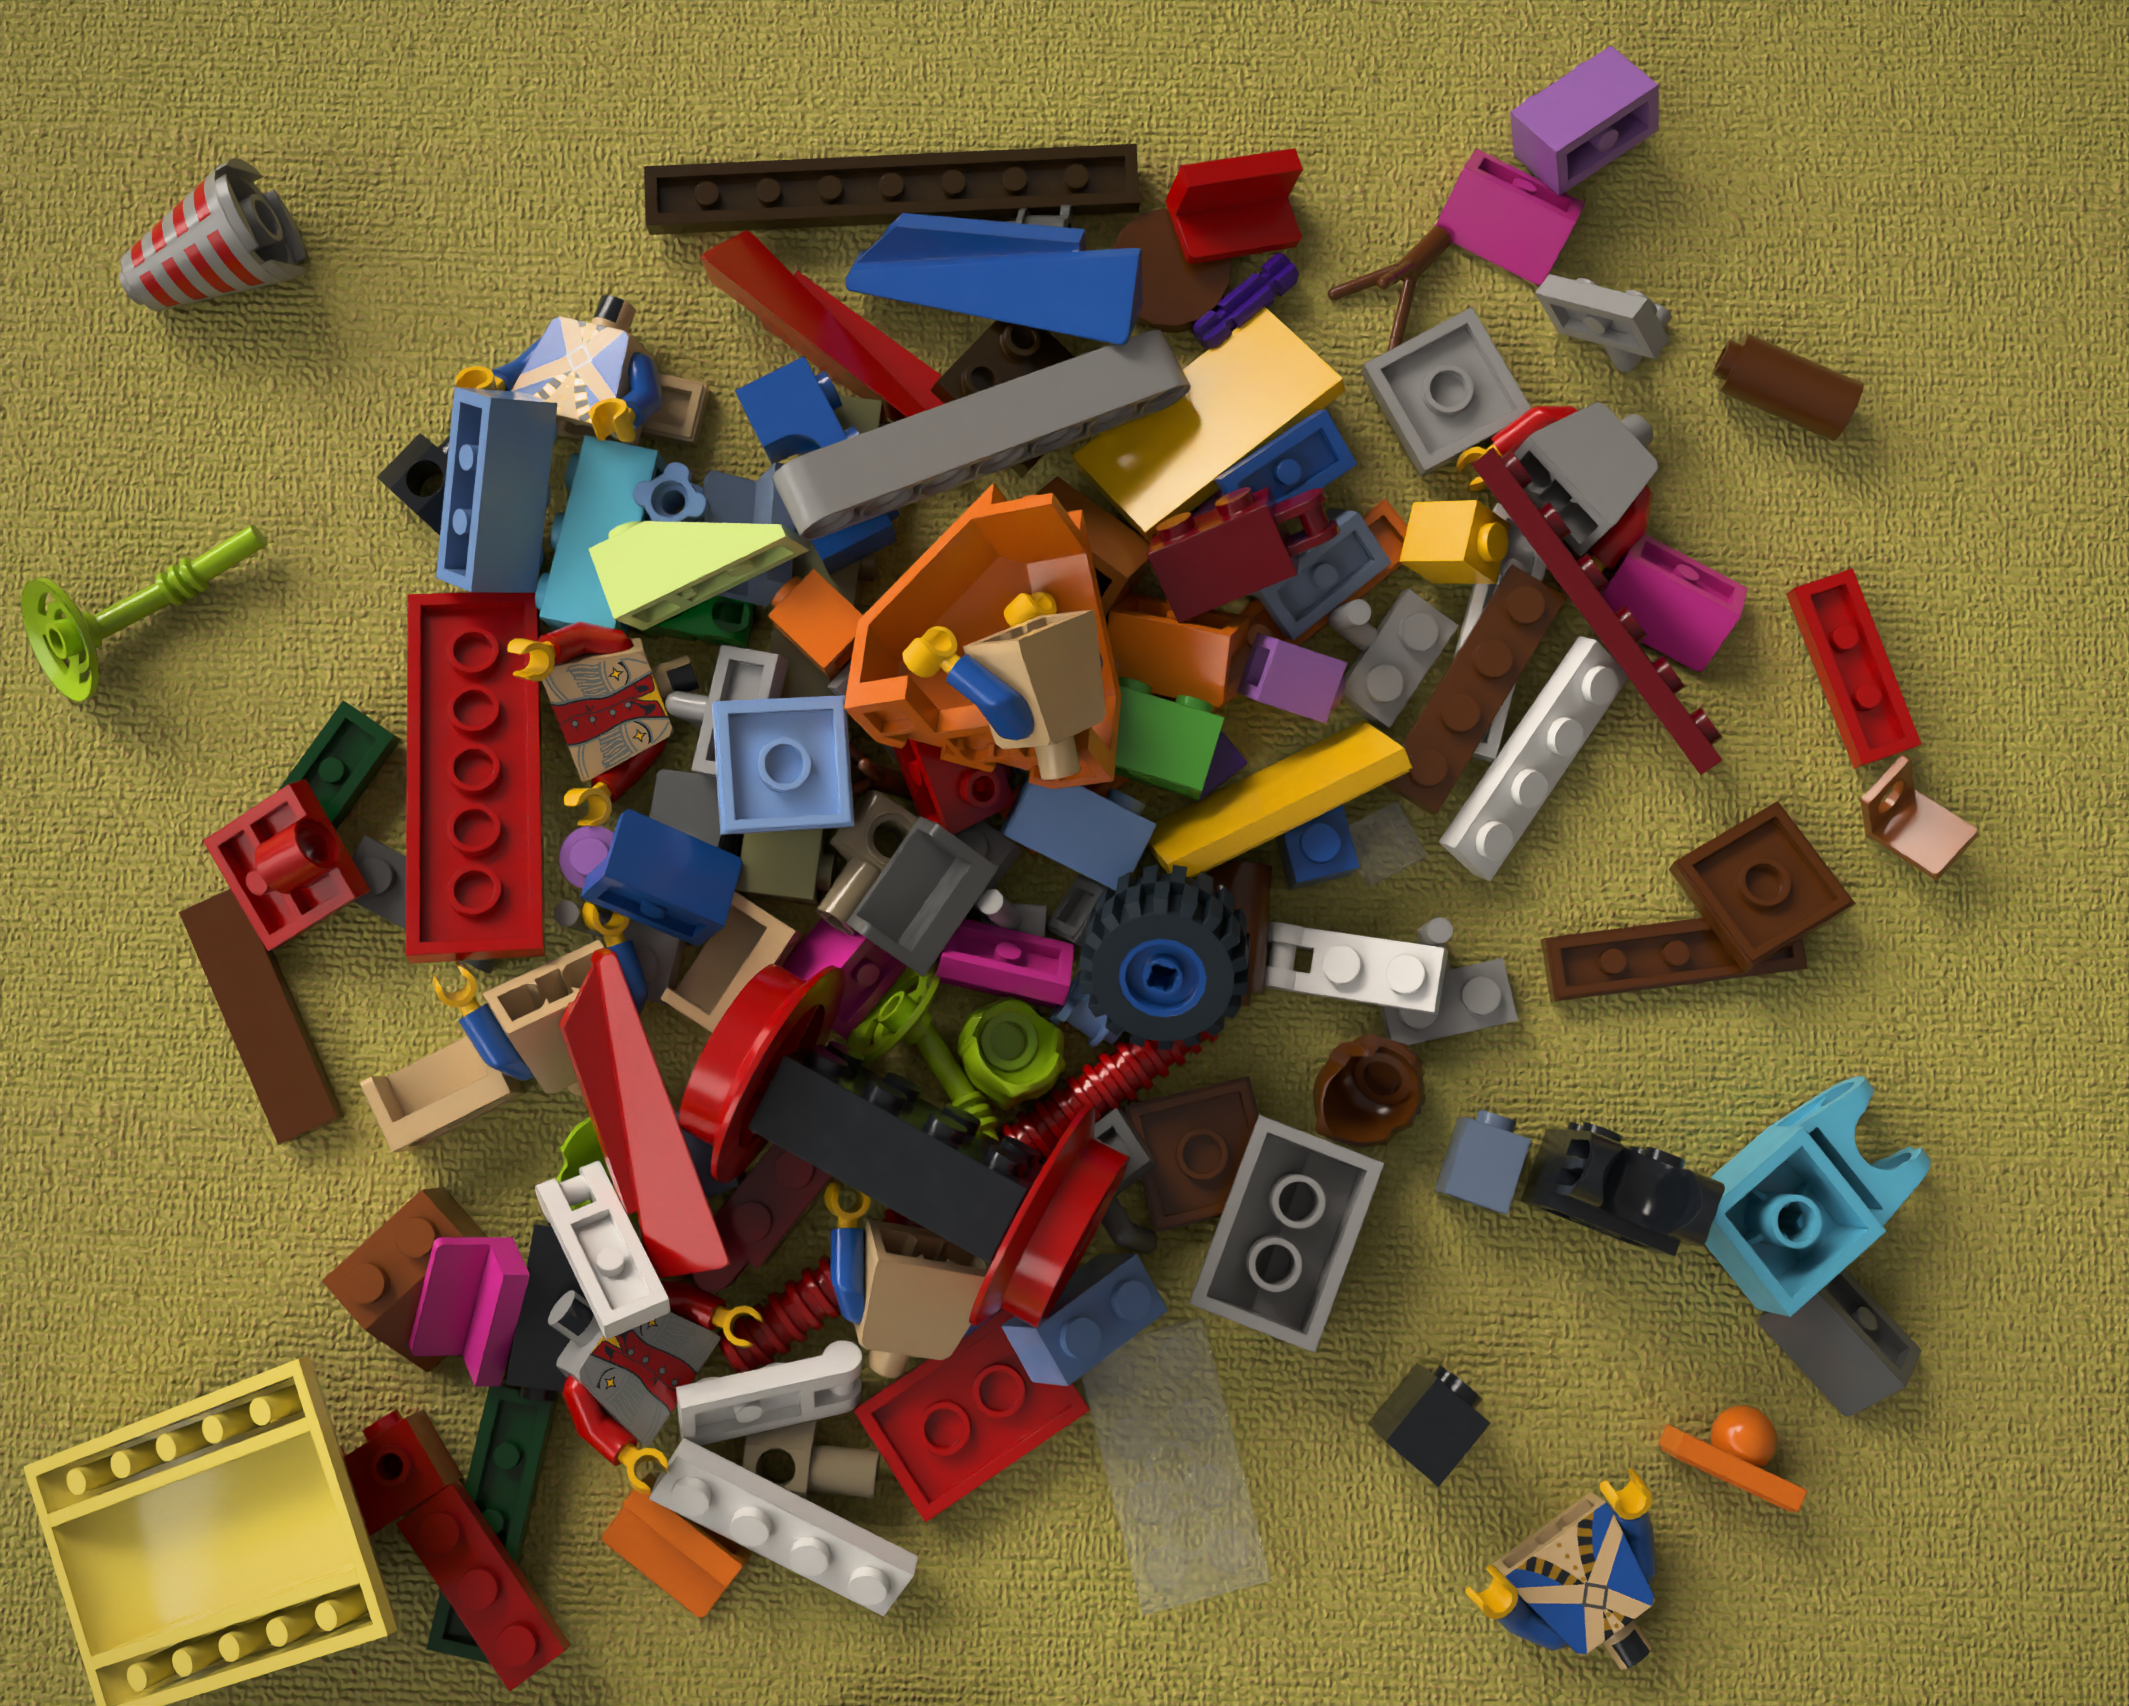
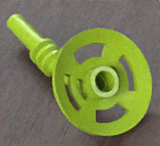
[21,525,267,701]
[846,960,999,1141]

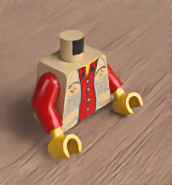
[508,621,700,826]

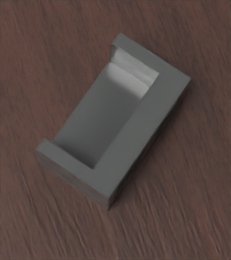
[846,817,999,977]

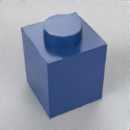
[1275,805,1359,891]

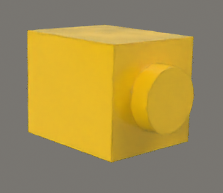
[1399,500,1510,584]

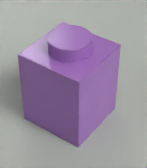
[1237,632,1347,723]

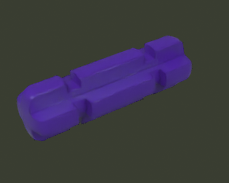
[1192,253,1299,351]

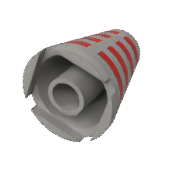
[119,158,306,311]

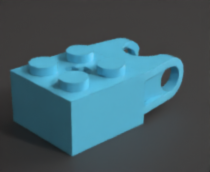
[1704,1076,1931,1317]

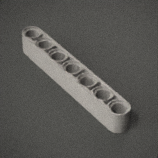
[772,330,1191,541]

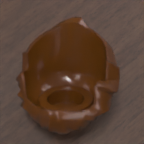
[1313,1034,1426,1148]

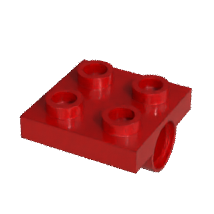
[203,779,370,952]

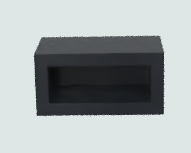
[1368,1363,1491,1487]

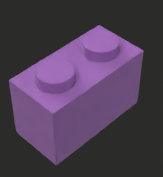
[1510,46,1659,196]

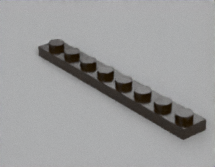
[644,144,1140,235]

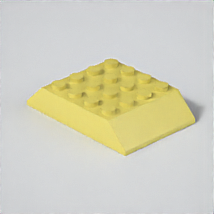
[23,1355,398,1706]

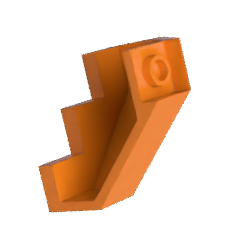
[844,483,1122,789]

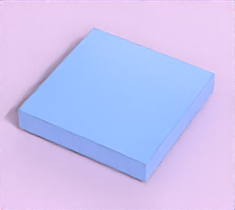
[712,695,854,835]

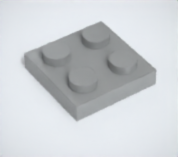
[1361,307,1531,478]

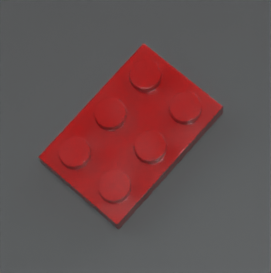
[853,1309,1090,1523]

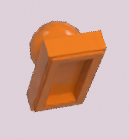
[1658,1405,1808,1513]

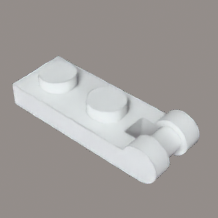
[1265,922,1448,1015]
[535,1161,670,1340]
[676,1341,862,1446]

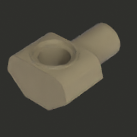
[816,790,919,935]
[742,1419,880,1502]

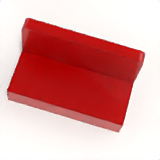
[1165,148,1303,264]

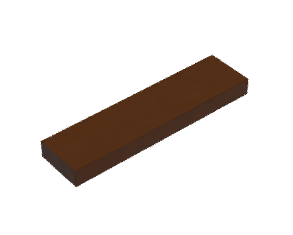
[179,889,344,1145]
[1541,917,1808,1002]

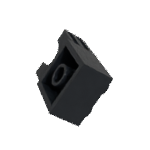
[1520,1122,1725,1256]

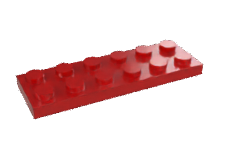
[406,592,546,964]

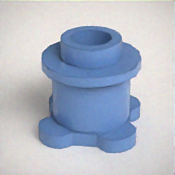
[633,462,709,522]
[1049,970,1124,1048]

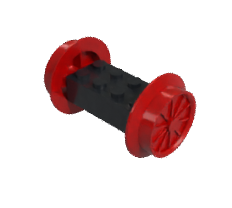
[679,964,1130,1329]

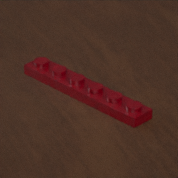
[1471,447,1723,775]

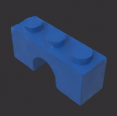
[735,356,901,575]

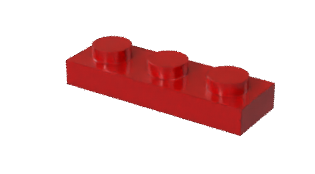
[1786,568,1922,769]
[396,1479,571,1692]

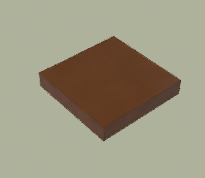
[1669,801,1856,973]
[1124,1076,1259,1233]

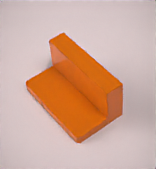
[1107,593,1249,707]
[602,1473,752,1618]

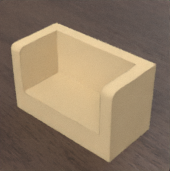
[660,891,803,1033]
[360,1036,526,1152]

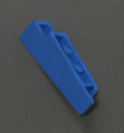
[846,213,1143,345]

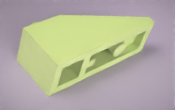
[589,521,810,631]

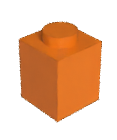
[768,568,863,681]

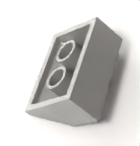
[1189,1115,1384,1353]

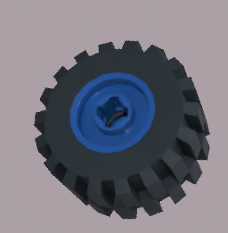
[1079,865,1250,1050]

